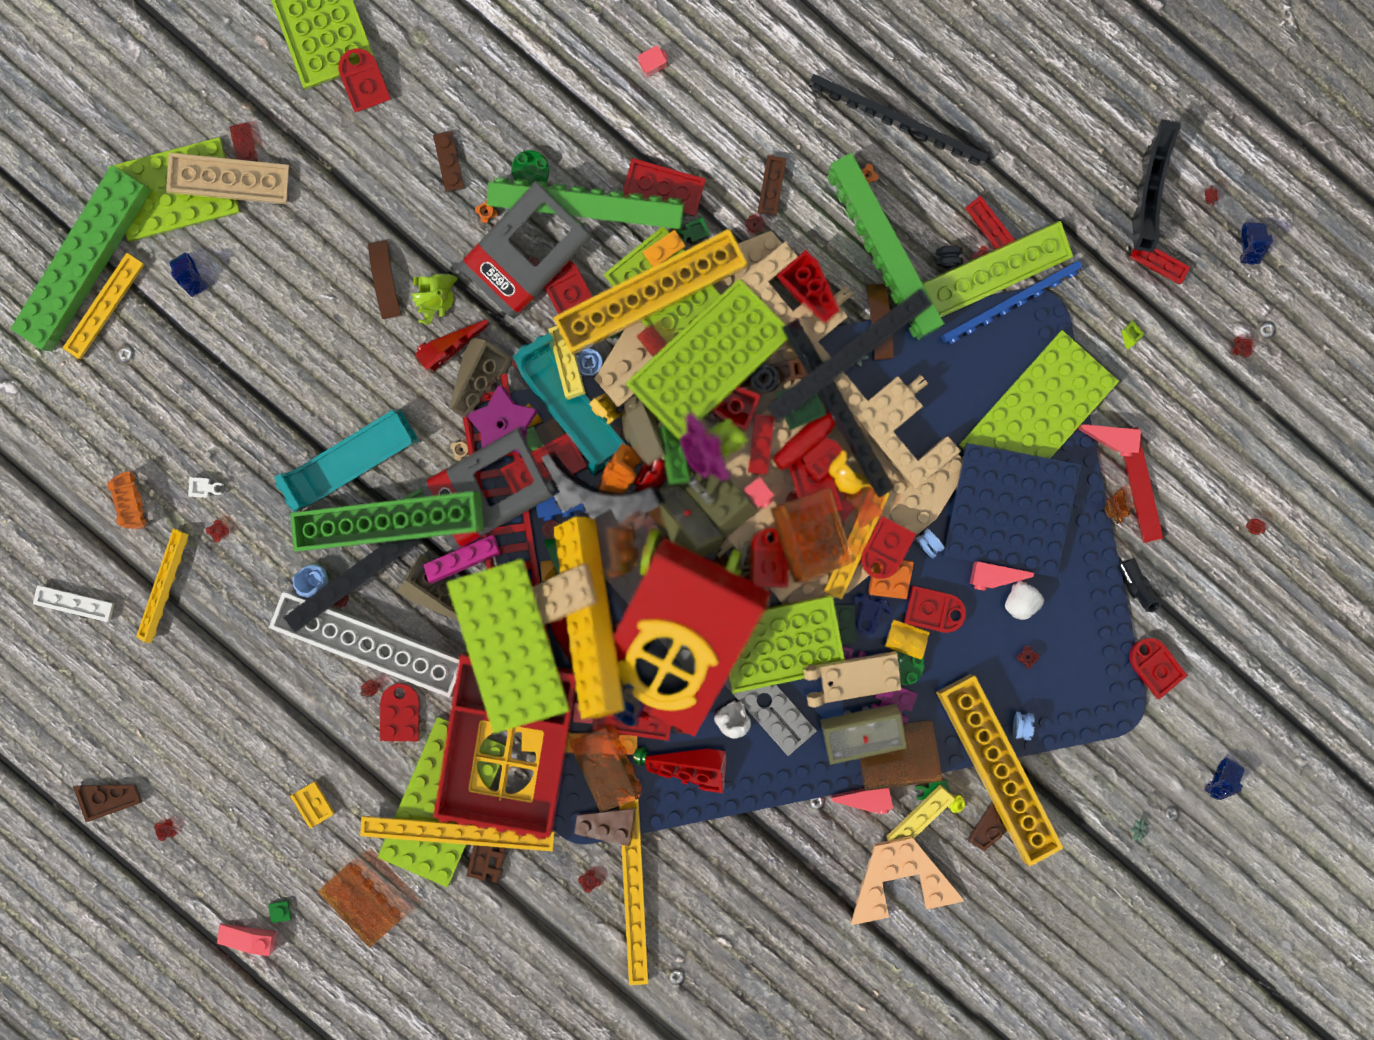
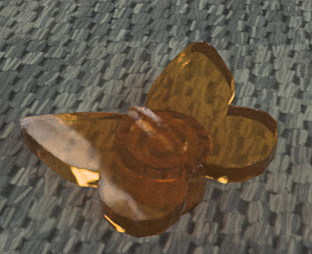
[845,487,882,528]
[1105,489,1130,524]

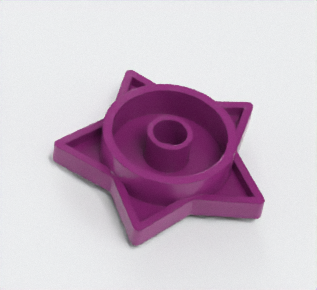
[467,386,538,454]
[681,412,730,481]

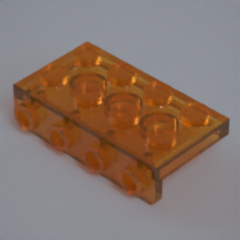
[602,525,639,577]
[569,724,642,813]
[318,861,401,948]

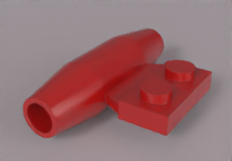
[773,410,848,481]

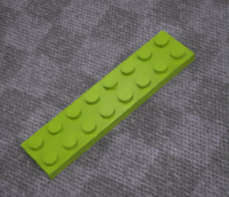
[922,221,1073,317]

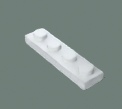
[33,585,115,622]

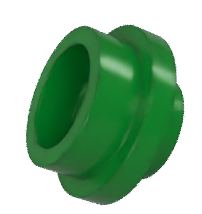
[633,747,649,766]

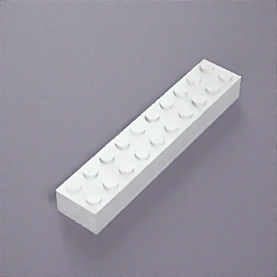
[269,591,459,698]

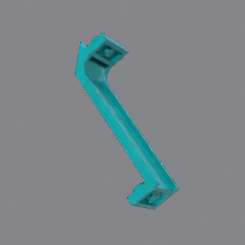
[512,333,625,476]
[274,409,420,513]

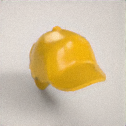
[829,451,872,494]

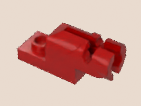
[633,457,667,492]

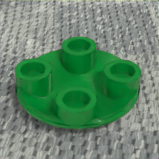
[511,150,550,184]
[892,650,924,685]

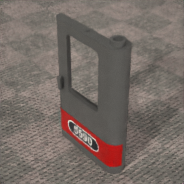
[458,181,593,319]
[421,427,556,550]

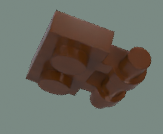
[466,845,508,883]

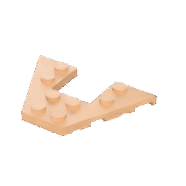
[850,836,964,925]

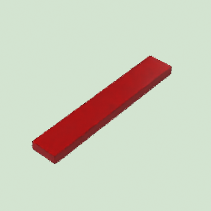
[1123,427,1163,543]

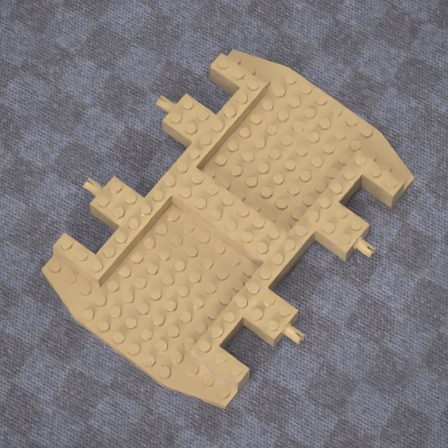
[594,231,962,605]

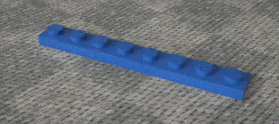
[941,260,1083,344]

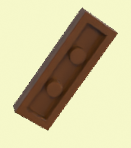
[433,131,465,193]
[757,155,787,217]

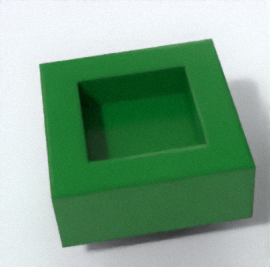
[268,900,292,924]

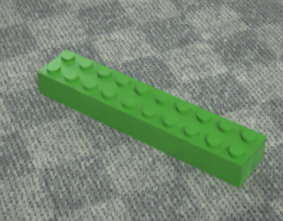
[827,153,944,341]
[10,165,152,352]
[487,177,685,229]
[290,492,485,552]

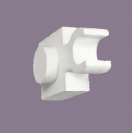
[188,477,224,498]

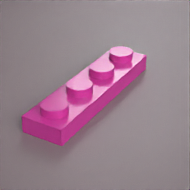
[424,535,501,584]

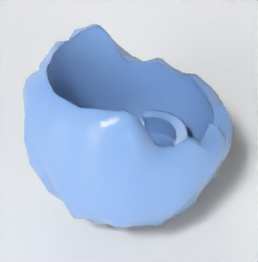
[292,564,329,598]

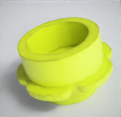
[948,795,965,813]

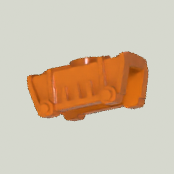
[597,443,641,493]
[107,471,147,529]

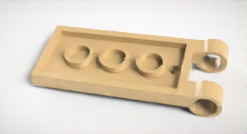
[803,651,901,707]

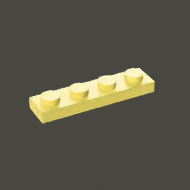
[548,326,586,400]
[886,785,955,841]

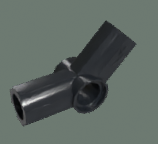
[1119,558,1161,613]

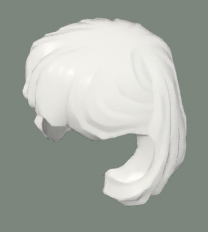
[1005,580,1044,620]
[714,700,751,739]

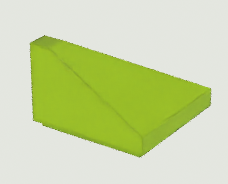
[1121,320,1145,349]

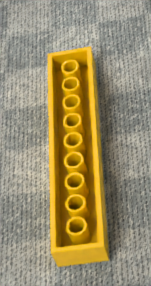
[553,229,747,355]
[554,517,624,719]
[936,674,1063,866]

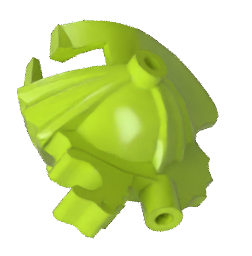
[411,274,458,325]
[707,419,748,457]

